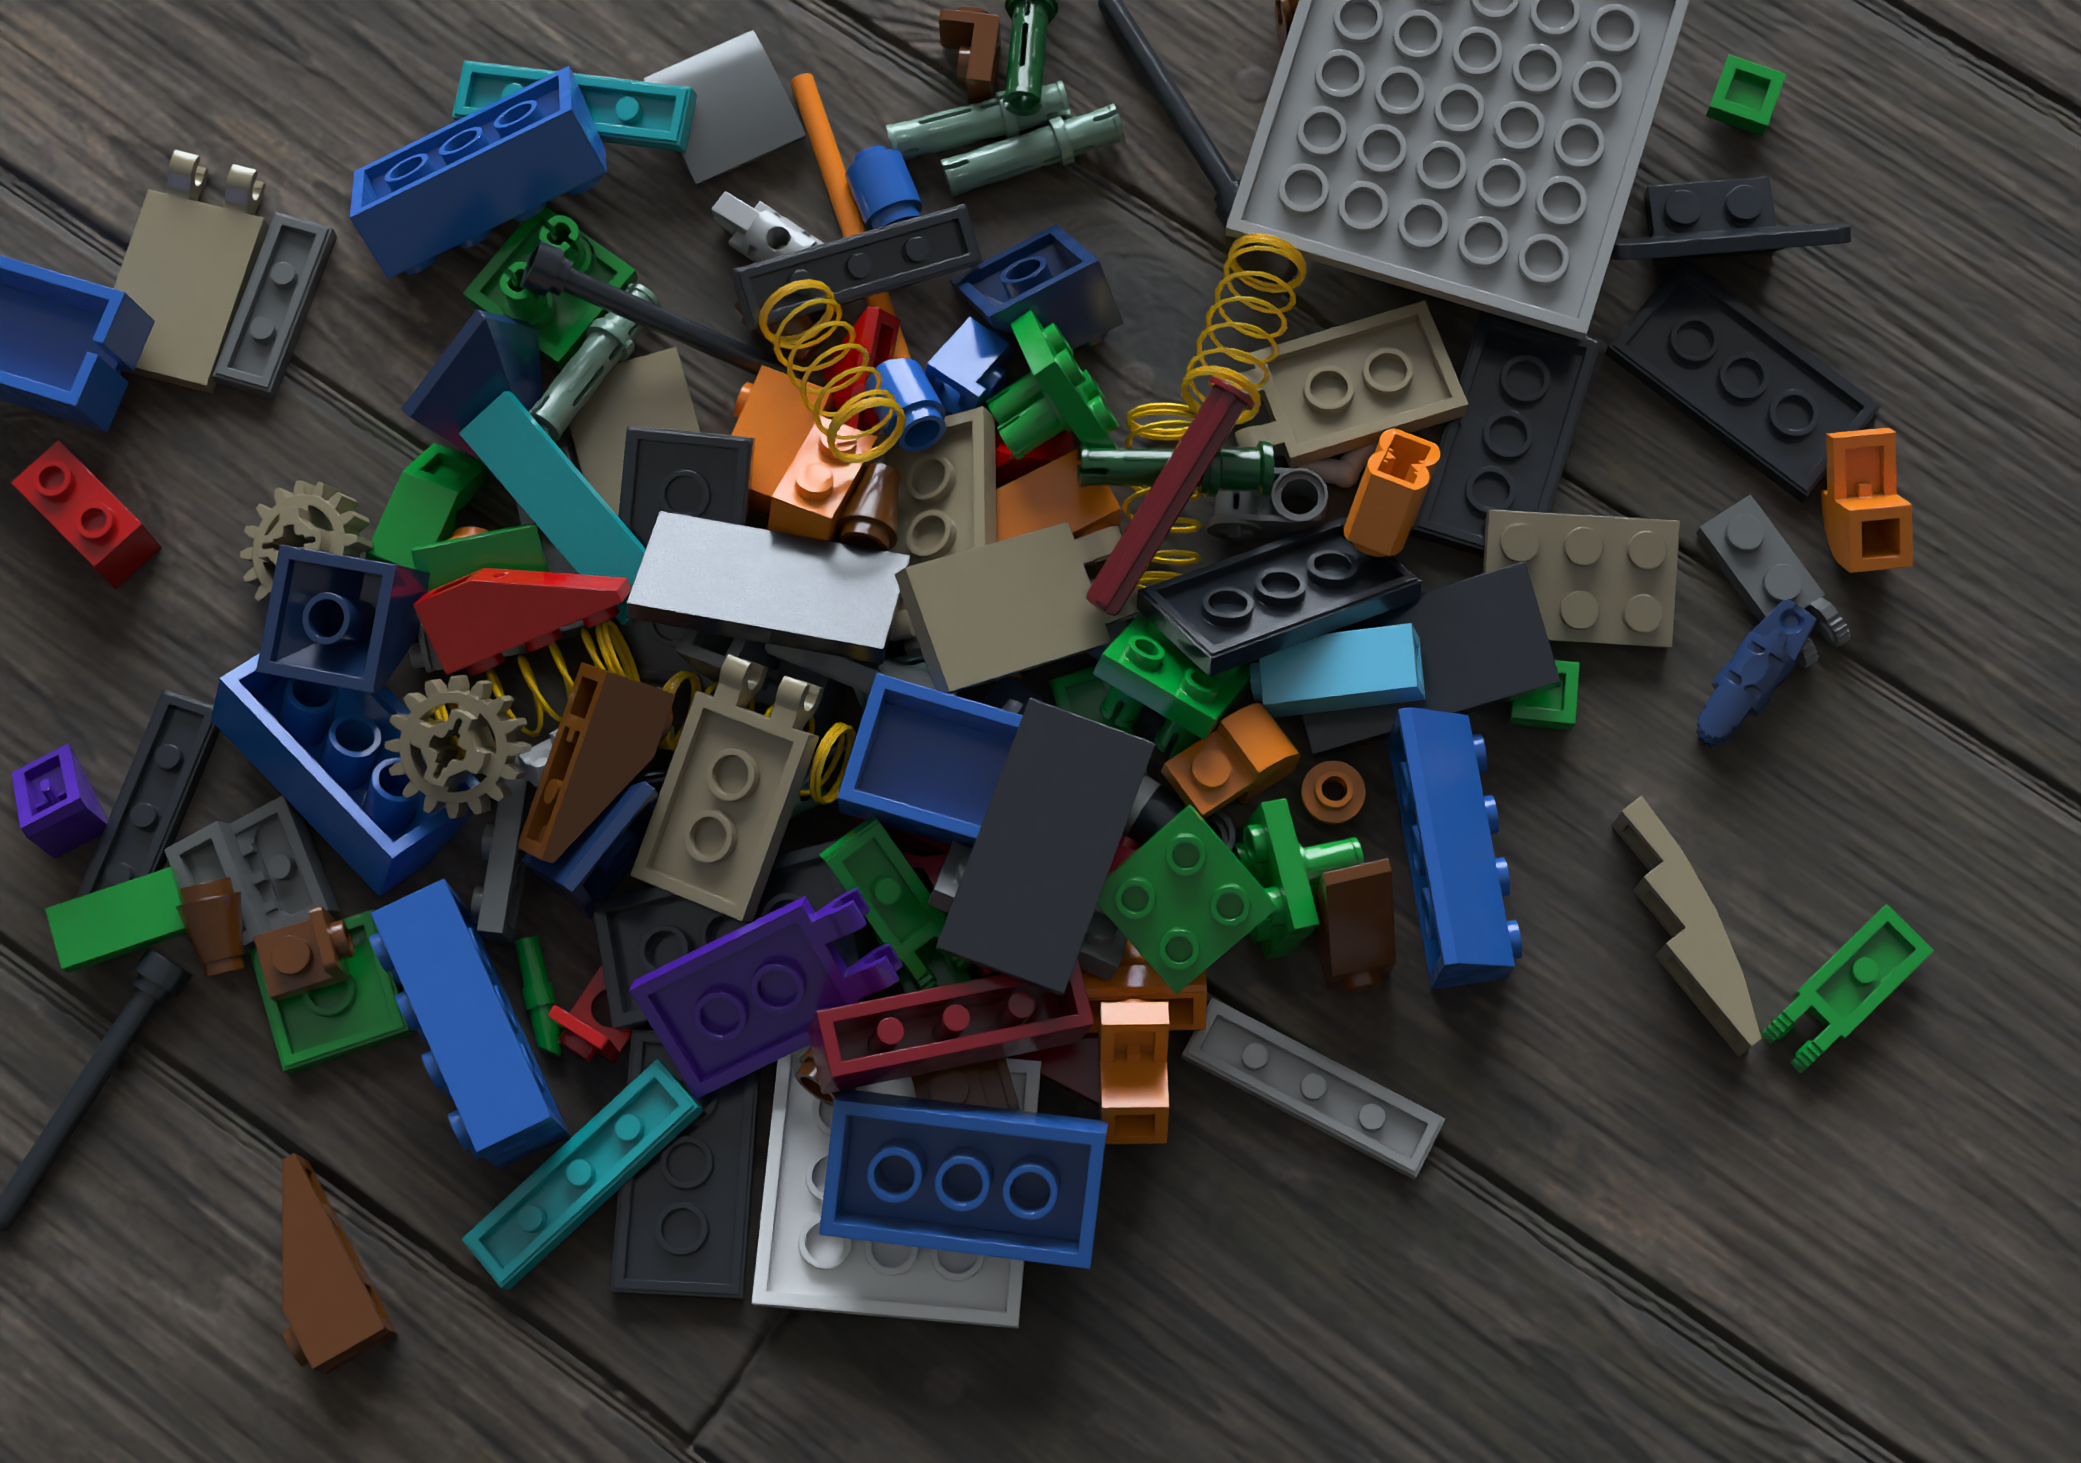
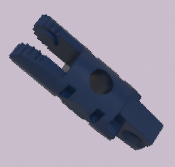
[1696,598,1817,748]

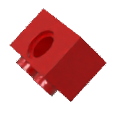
[11,440,162,590]

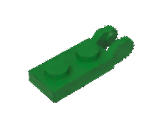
[819,816,973,990]
[1760,904,1934,1073]

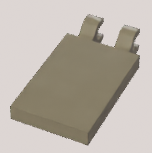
[113,150,269,394]
[1225,300,1468,468]
[569,347,701,516]
[874,406,997,654]
[894,522,1141,694]
[630,654,824,922]

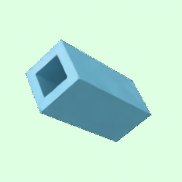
[1250,623,1425,718]

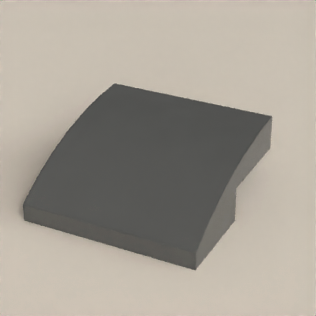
[643,30,806,187]
[164,795,340,956]

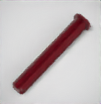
[1086,377,1255,616]

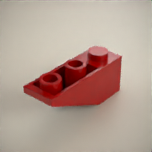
[413,568,632,676]

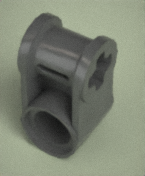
[1206,468,1328,541]

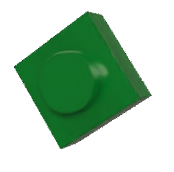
[1705,54,1786,136]
[1508,660,1579,730]

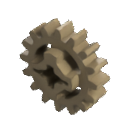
[240,480,373,605]
[385,675,531,819]

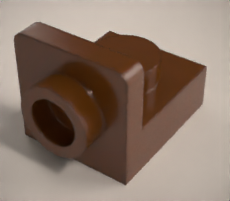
[939,6,1001,106]
[253,906,355,1002]

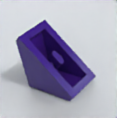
[11,743,108,859]

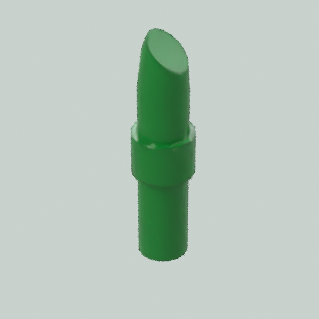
[514,936,562,1059]

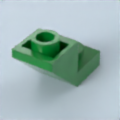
[365,443,488,569]

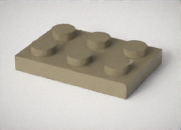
[1483,510,1680,647]

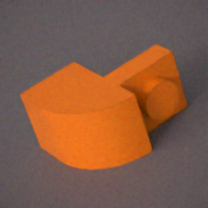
[1821,428,1913,573]
[1161,703,1301,819]
[1098,999,1169,1144]

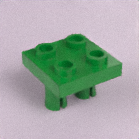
[462,206,638,371]
[986,310,1119,461]
[1092,613,1251,758]
[1231,798,1364,960]
[1097,804,1278,994]

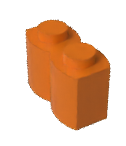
[1344,428,1440,557]

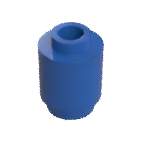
[845,146,923,231]
[864,358,946,452]

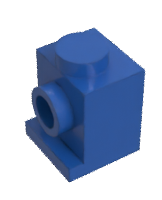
[925,317,1012,417]

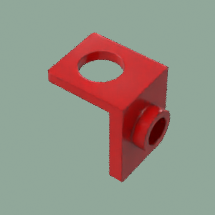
[547,966,637,1065]

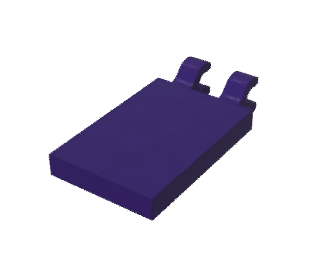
[629,888,903,1099]

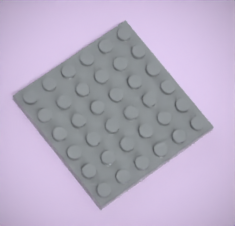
[1226,0,1689,341]

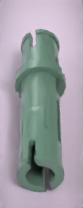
[886,80,1071,161]
[940,103,1125,197]
[528,283,661,442]

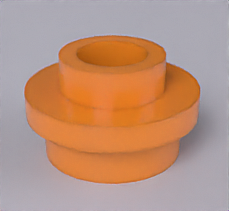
[1301,761,1366,825]

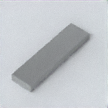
[1181,998,1445,1180]

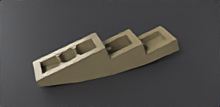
[1612,795,1762,1057]

